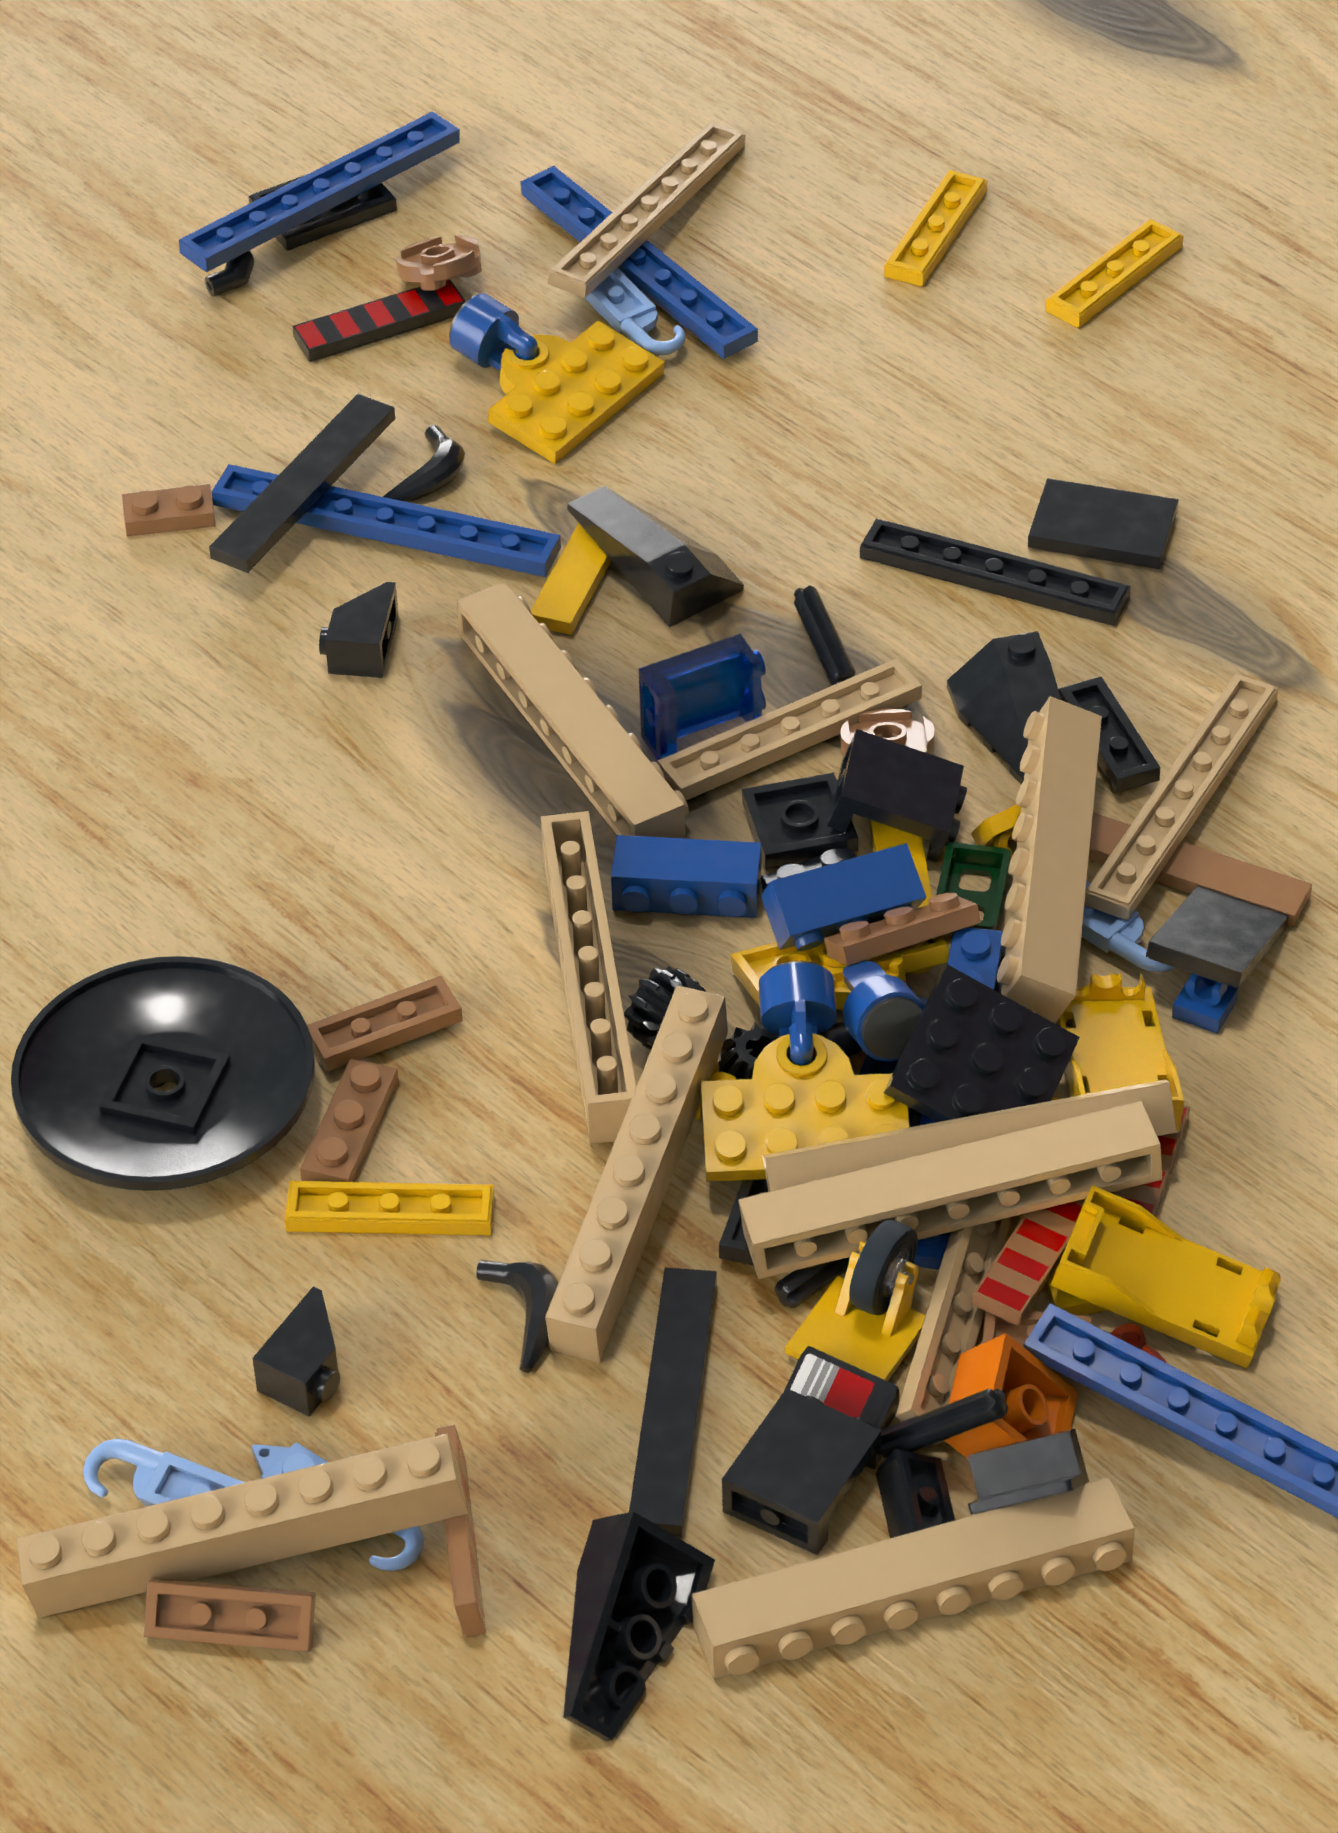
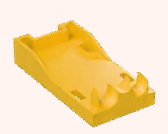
[1055,973,1184,1132]
[1050,1185,1281,1369]

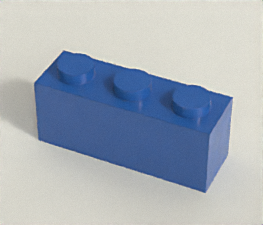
[611,835,762,918]
[761,843,926,951]

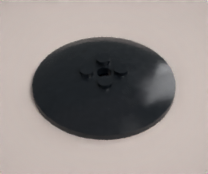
[11,956,315,1191]

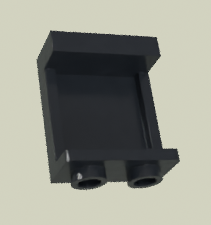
[827,729,967,861]
[722,1388,881,1556]

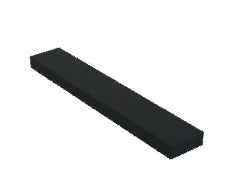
[209,394,395,573]
[860,518,1131,626]
[629,1267,717,1537]

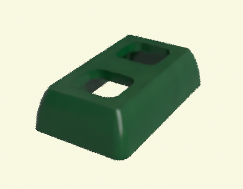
[936,842,1011,934]

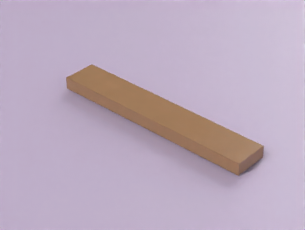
[1088,813,1312,927]

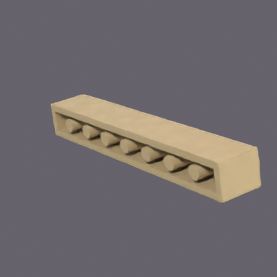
[457,582,689,839]
[997,696,1102,1023]
[541,811,636,1144]
[545,985,728,1363]
[739,1101,1162,1279]
[16,1433,468,1618]
[692,1477,1135,1679]

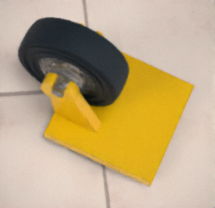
[785,1220,926,1381]

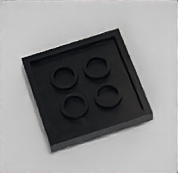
[884,964,1080,1122]

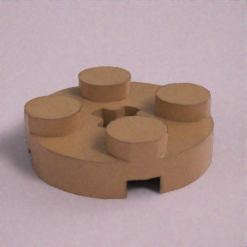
[396,235,482,290]
[841,708,935,756]

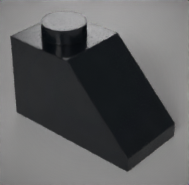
[319,582,399,678]
[252,1286,340,1416]

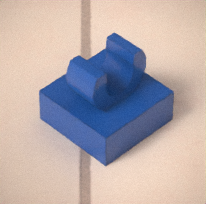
[1172,973,1238,1034]

